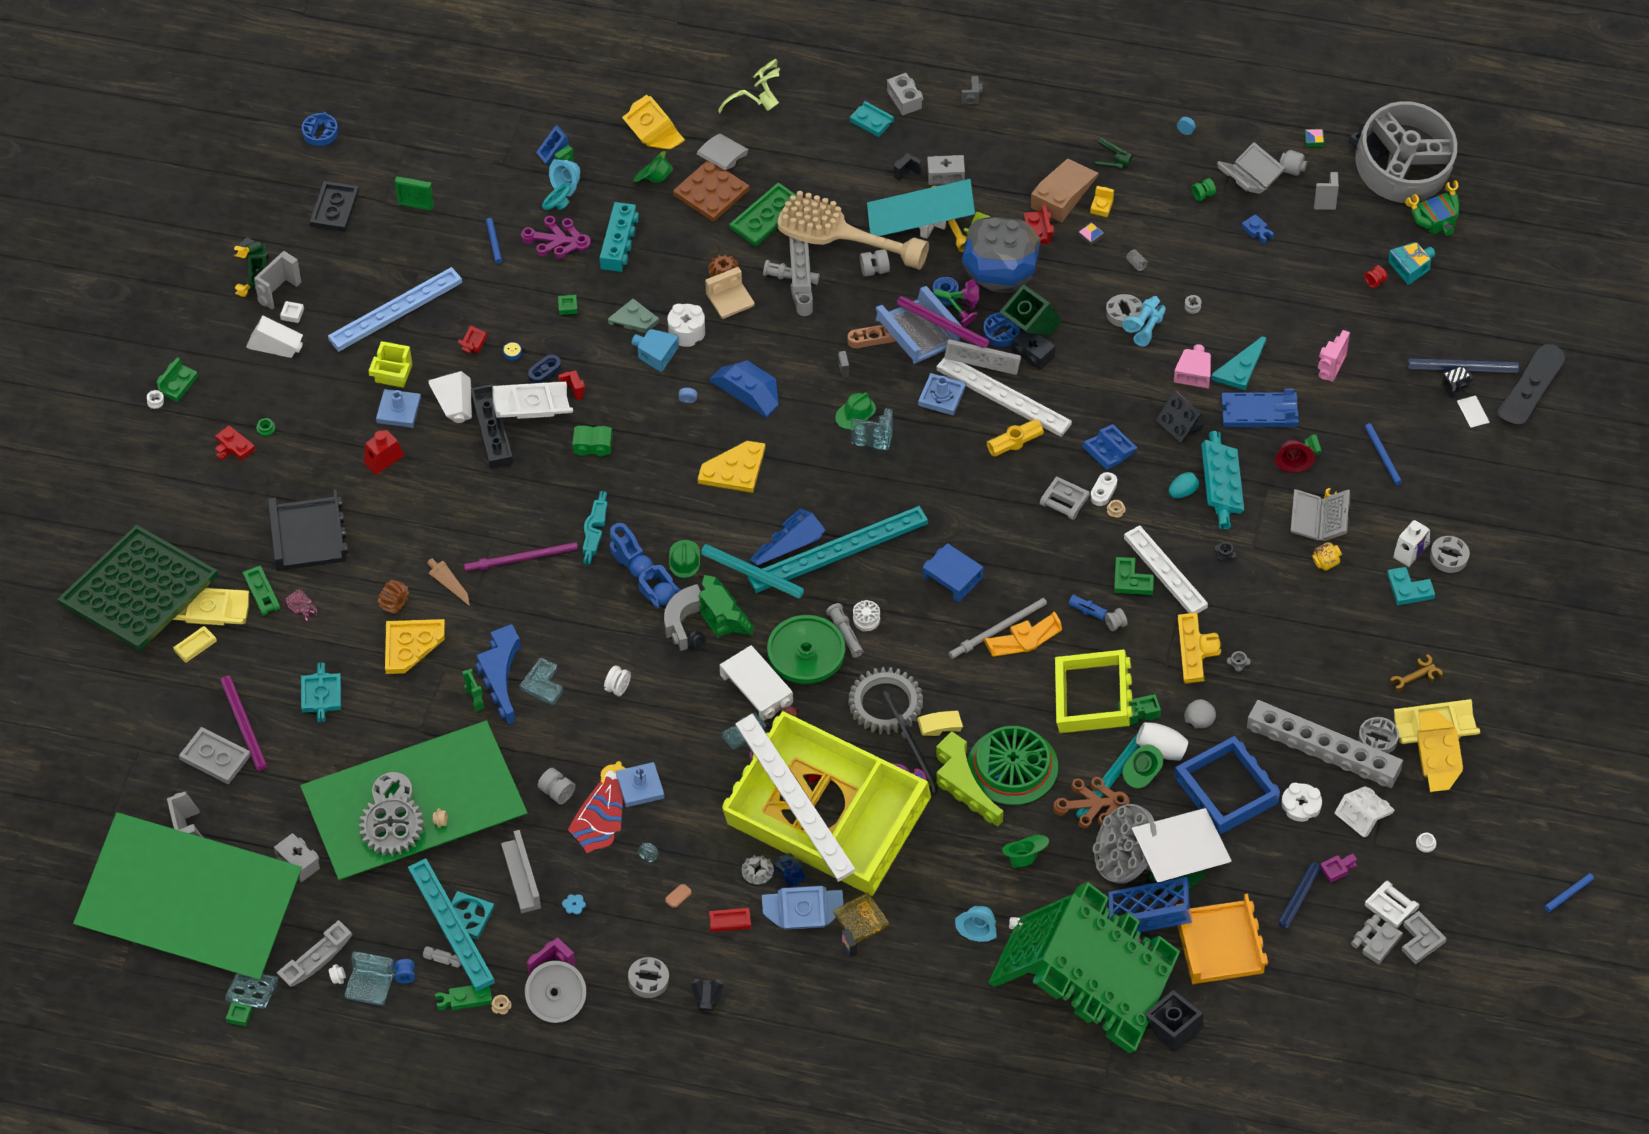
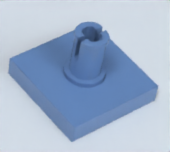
[376,389,421,428]
[616,762,664,807]

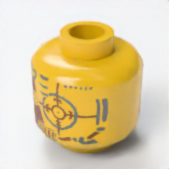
[1312,542,1342,571]

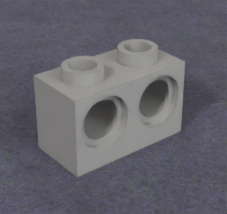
[887,73,923,116]

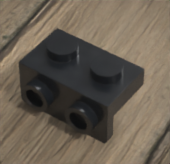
[1348,122,1388,158]

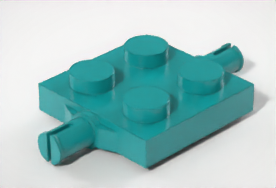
[301,663,341,722]

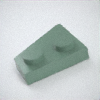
[608,299,659,333]

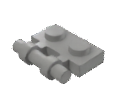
[1351,915,1403,964]

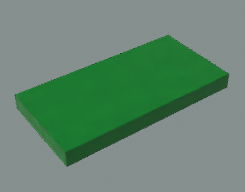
[729,183,797,246]

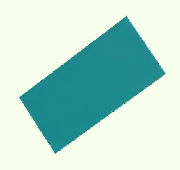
[867,179,975,236]

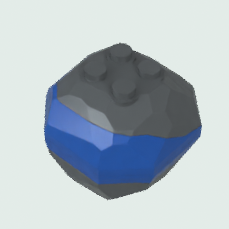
[962,217,1041,293]

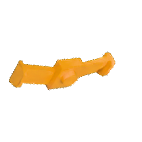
[984,611,1062,657]

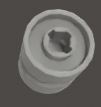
[860,249,890,277]
[538,768,575,804]

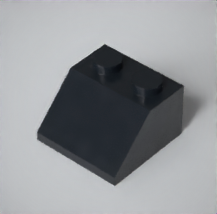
[1144,990,1203,1052]

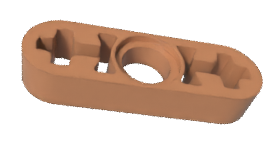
[848,325,896,348]

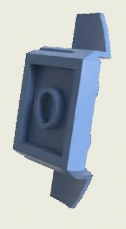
[762,886,844,930]

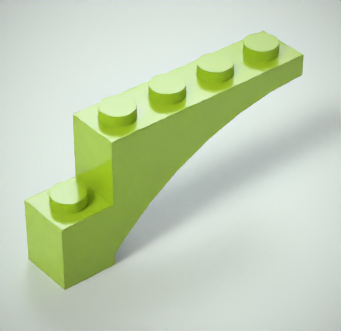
[936,731,1003,826]

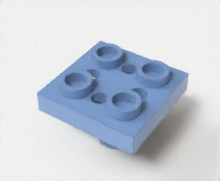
[918,373,966,416]

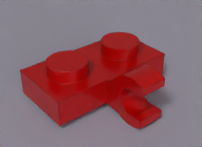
[215,426,255,461]

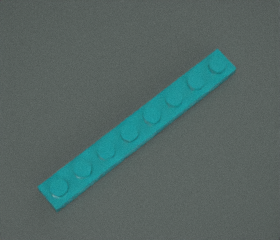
[408,859,495,992]

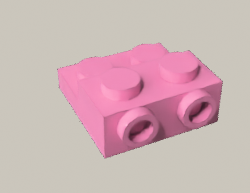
[1318,330,1350,382]

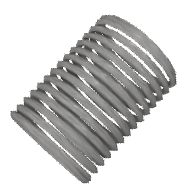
[1126,250,1148,271]

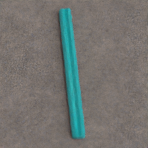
[701,544,804,598]
[1076,733,1140,820]

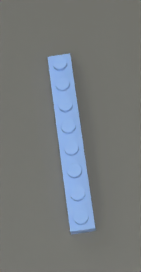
[328,267,462,352]

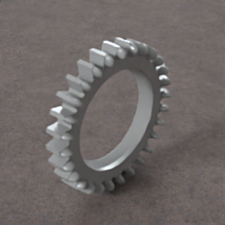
[849,667,923,734]

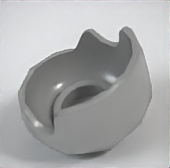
[1184,699,1216,729]

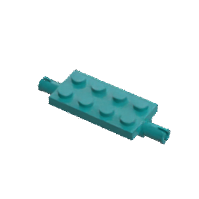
[1201,431,1244,530]

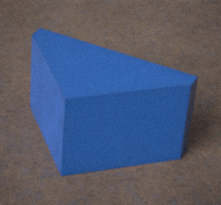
[536,125,568,164]

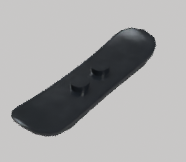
[1497,344,1565,425]

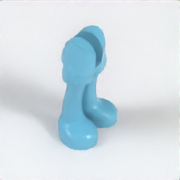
[1122,296,1166,347]

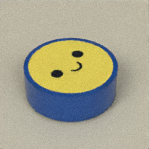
[503,342,522,361]

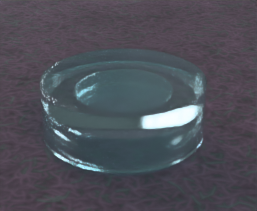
[638,843,659,862]

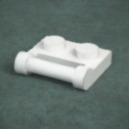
[1365,881,1419,929]

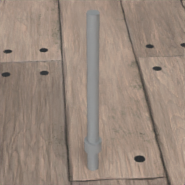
[949,598,1047,659]

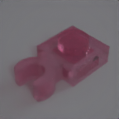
[284,589,318,621]

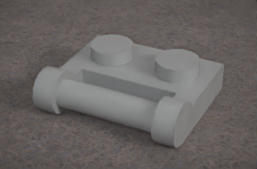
[1040,476,1090,520]

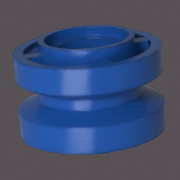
[933,277,959,306]

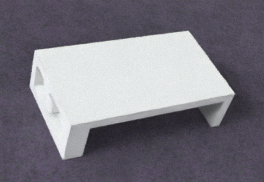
[720,645,793,722]

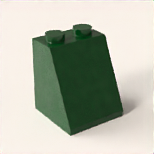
[1000,284,1062,335]

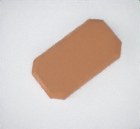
[666,884,691,908]

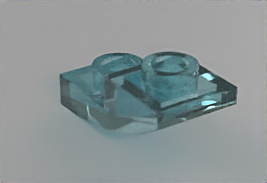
[721,712,766,750]

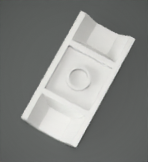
[493,382,573,419]

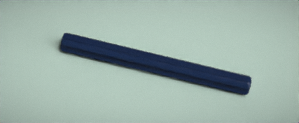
[1408,358,1519,373]

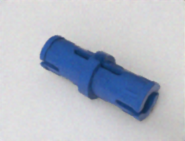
[1068,594,1108,621]

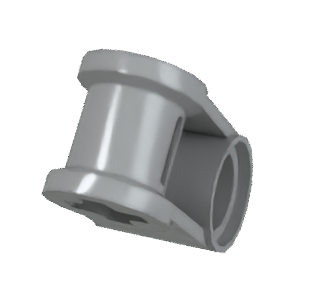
[791,284,813,316]

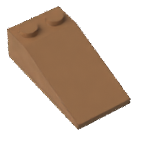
[1031,159,1099,222]

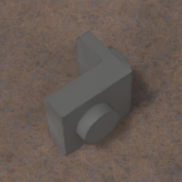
[961,76,983,104]

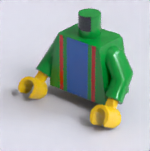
[1405,181,1459,236]

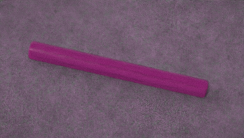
[897,296,989,348]
[221,675,267,771]

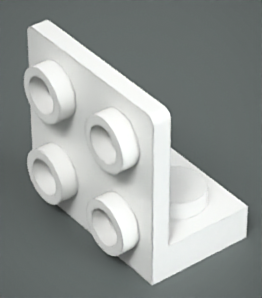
[1335,786,1394,837]

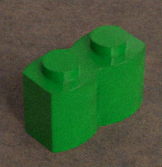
[572,426,613,456]

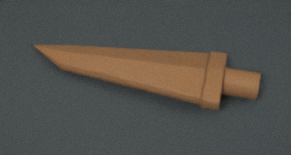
[427,558,470,606]

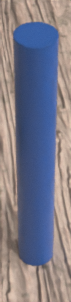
[486,218,502,264]
[1544,873,1594,912]

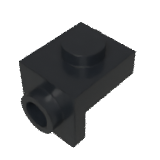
[893,153,921,181]

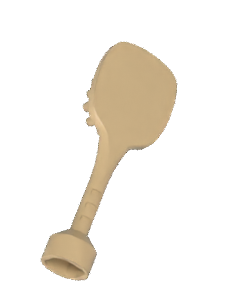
[778,191,929,270]

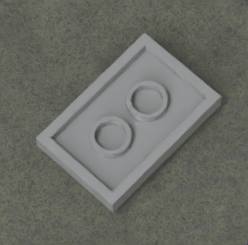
[179,727,251,785]

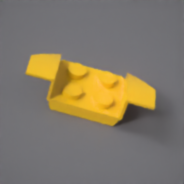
[622,95,685,150]
[1417,711,1463,792]

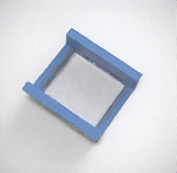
[876,286,961,364]

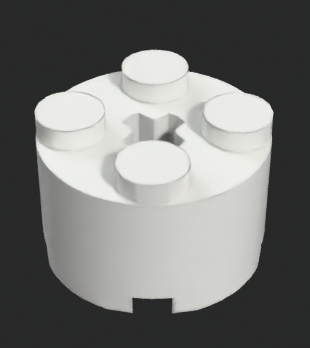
[668,304,705,347]

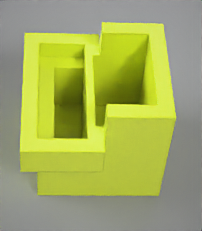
[369,341,412,388]

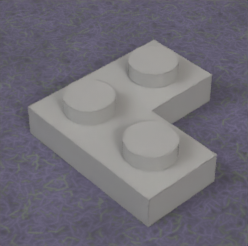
[1402,911,1446,964]

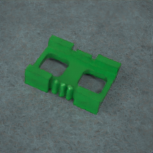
[462,669,484,712]

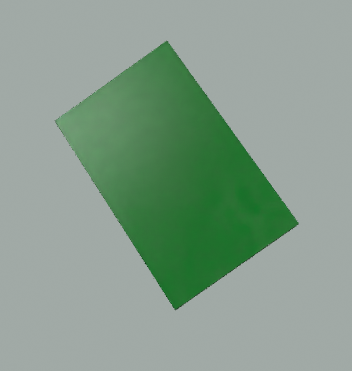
[300,720,528,880]
[73,812,302,980]

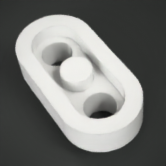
[1090,472,1117,506]

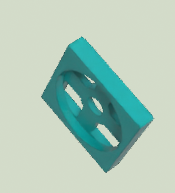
[451,891,494,940]

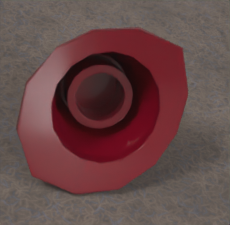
[1274,439,1316,472]

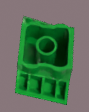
[698,575,755,638]

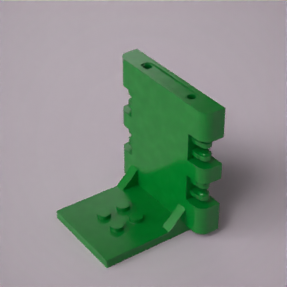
[988,882,1180,1053]

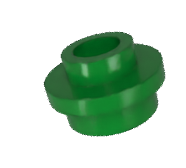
[256,418,275,436]

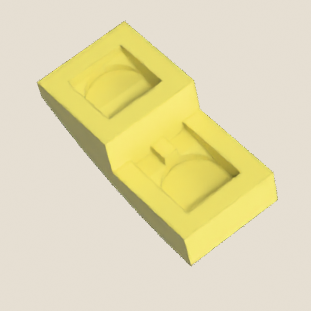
[917,711,963,736]

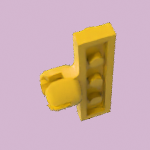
[1178,612,1221,684]

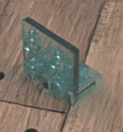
[851,408,893,450]
[345,951,395,1006]

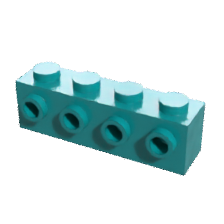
[600,202,639,272]

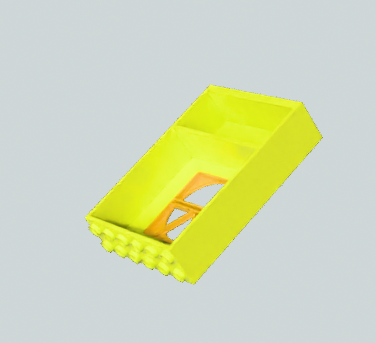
[722,711,931,896]

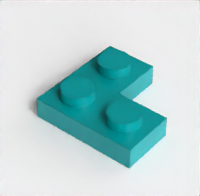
[1387,567,1435,605]

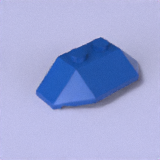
[709,360,779,418]

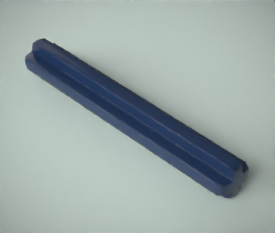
[1278,862,1321,929]

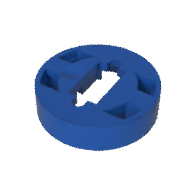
[302,112,338,146]
[983,312,1020,347]

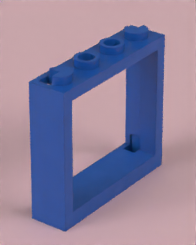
[1174,736,1280,835]

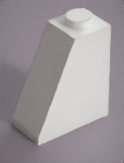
[246,316,303,358]
[429,371,472,423]

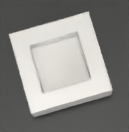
[280,301,304,323]

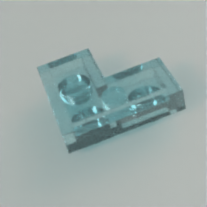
[520,657,564,706]

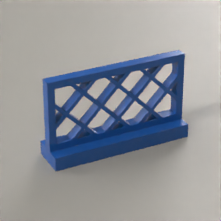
[1108,877,1192,932]

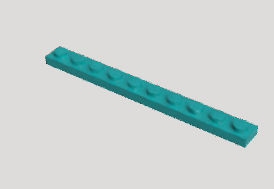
[747,506,928,593]

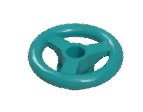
[542,183,571,210]

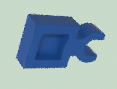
[1241,214,1274,244]

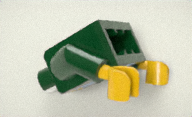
[234,242,267,297]

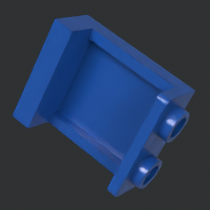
[923,543,983,602]

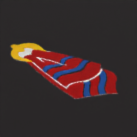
[568,761,626,853]

